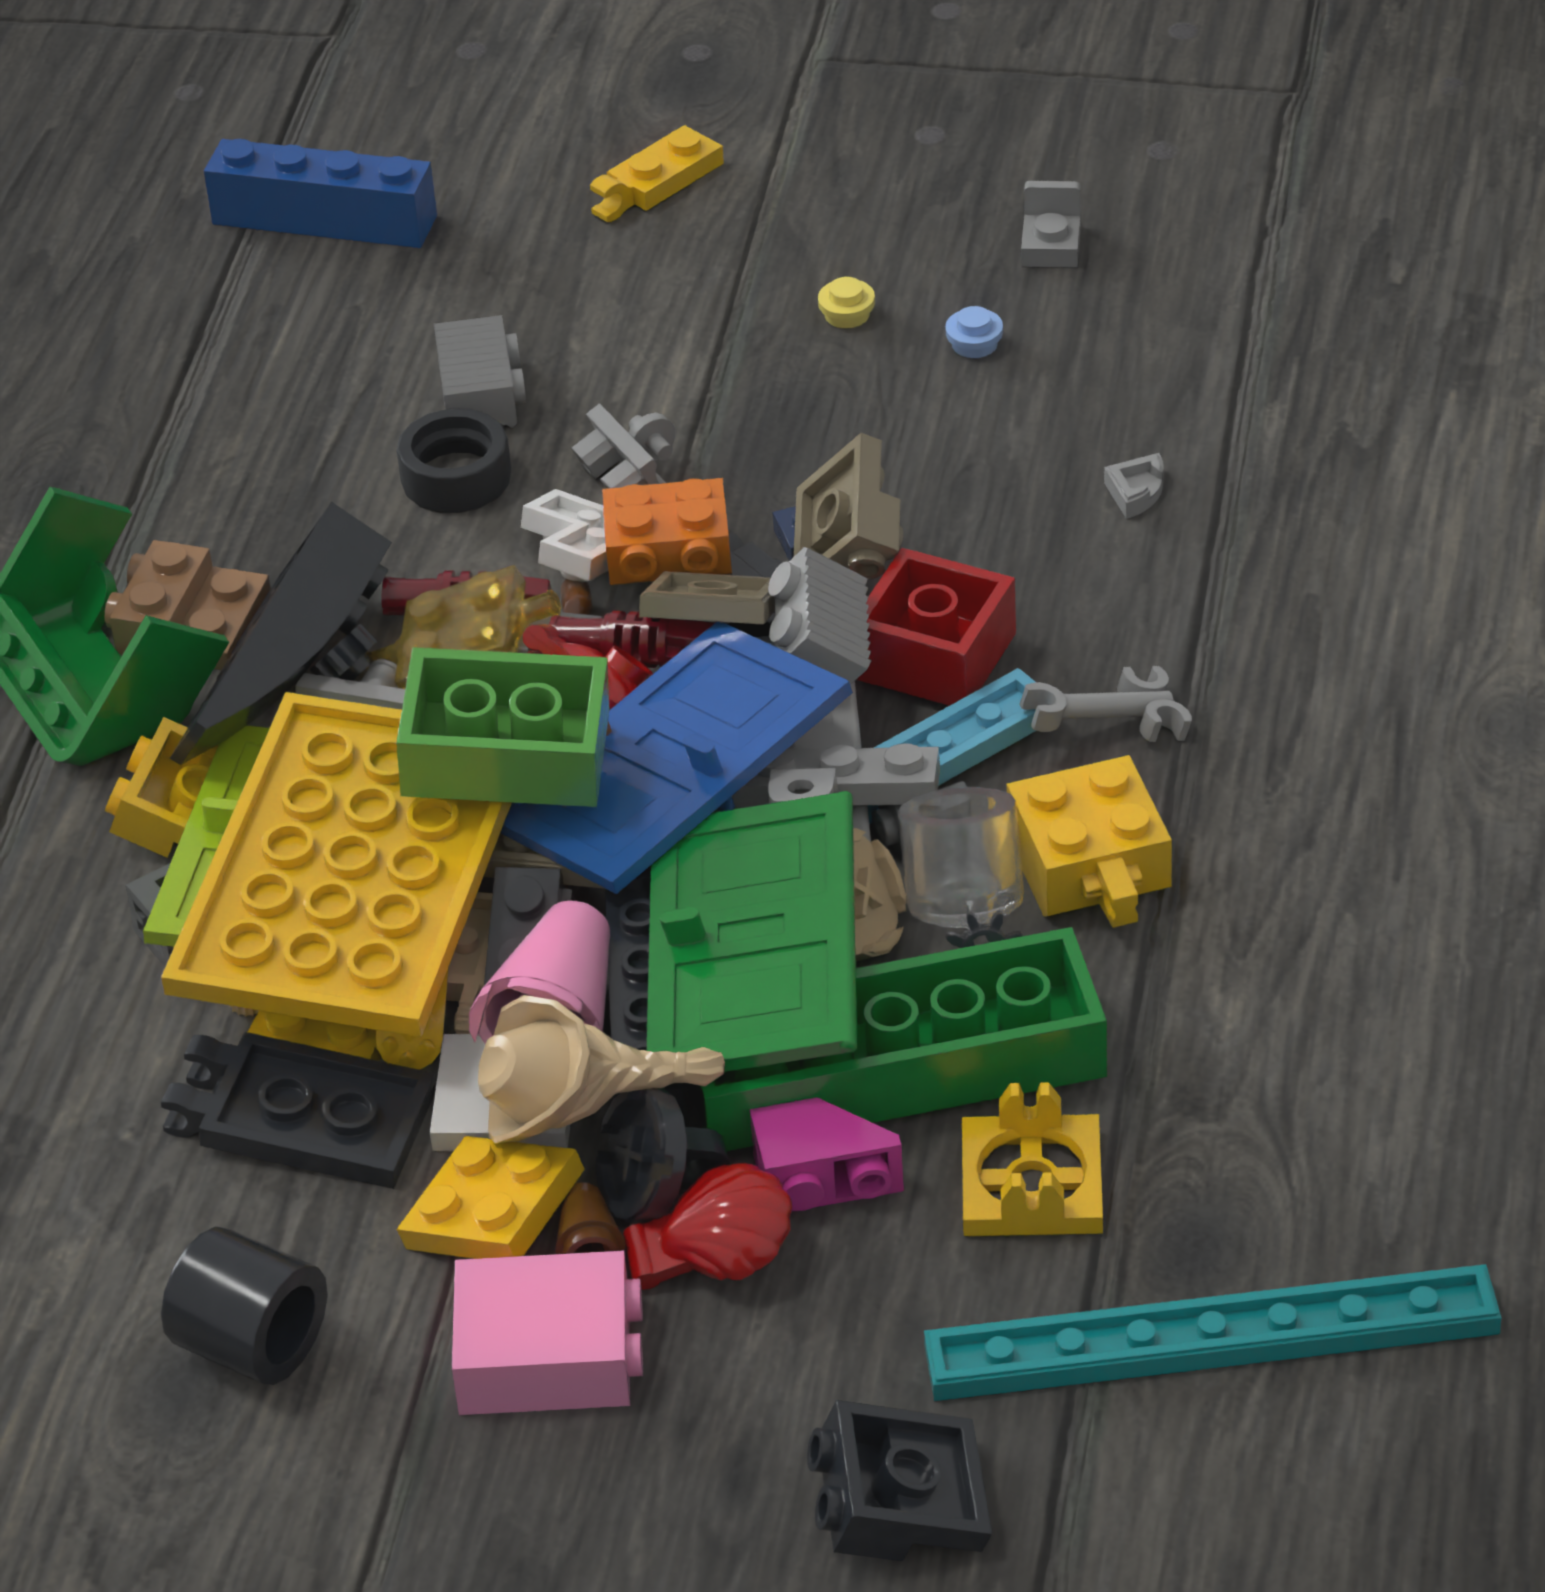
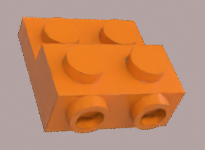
[602,478,732,585]

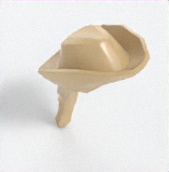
[478,995,725,1143]

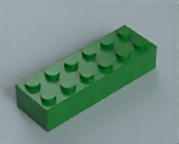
[690,927,1107,1151]

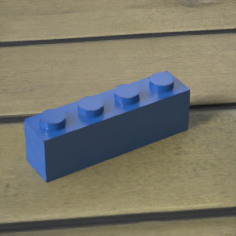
[204,139,437,248]

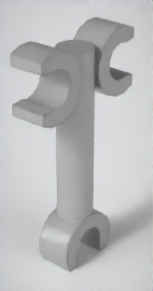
[1019,666,1192,742]

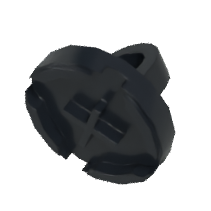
[595,1088,730,1224]

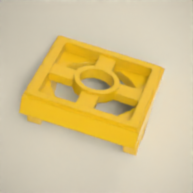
[962,1083,1103,1236]

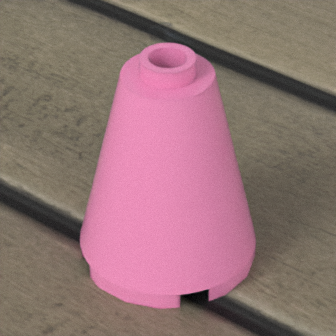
[469,901,610,1044]

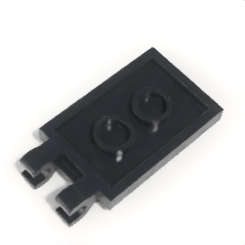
[161,1032,436,1189]

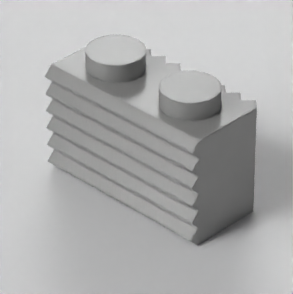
[434,315,526,428]
[768,547,871,685]

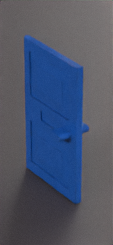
[500,622,853,894]

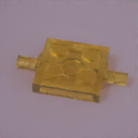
[366,564,561,689]

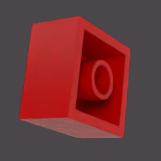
[856,548,1016,706]

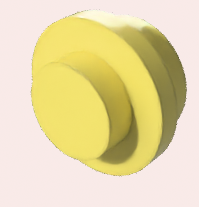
[818,277,875,328]

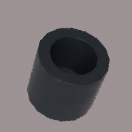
[161,1226,328,1385]

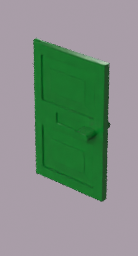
[646,791,857,1072]

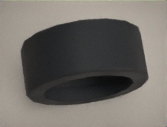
[397,409,511,513]

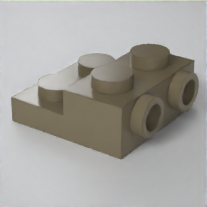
[793,433,903,579]

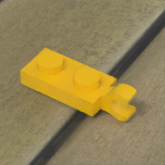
[590,125,724,222]

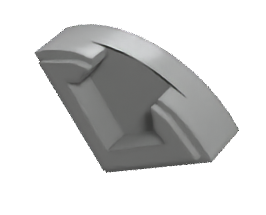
[1104,453,1164,519]

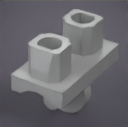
[571,403,676,489]

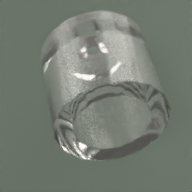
[898,787,1025,928]

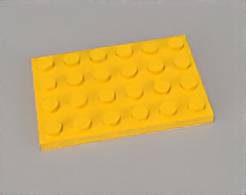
[161,692,512,1037]

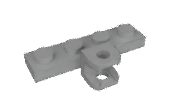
[732,743,940,808]

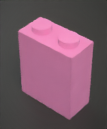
[452,1251,643,1415]

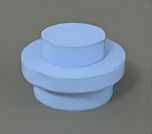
[945,306,1003,358]

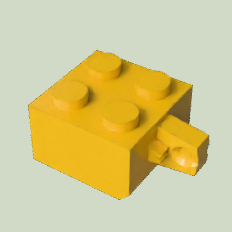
[1006,755,1172,928]

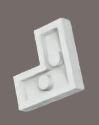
[521,489,608,582]

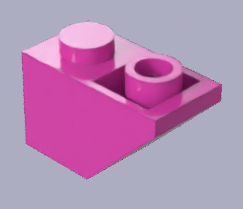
[750,1097,904,1211]

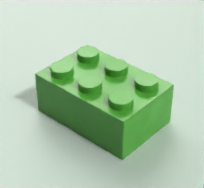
[396,647,609,807]

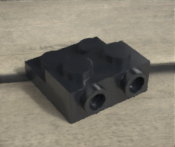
[807,1400,992,1561]

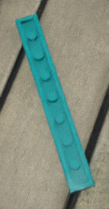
[924,1264,1502,1401]

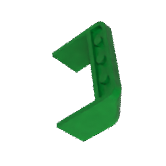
[0,486,230,766]

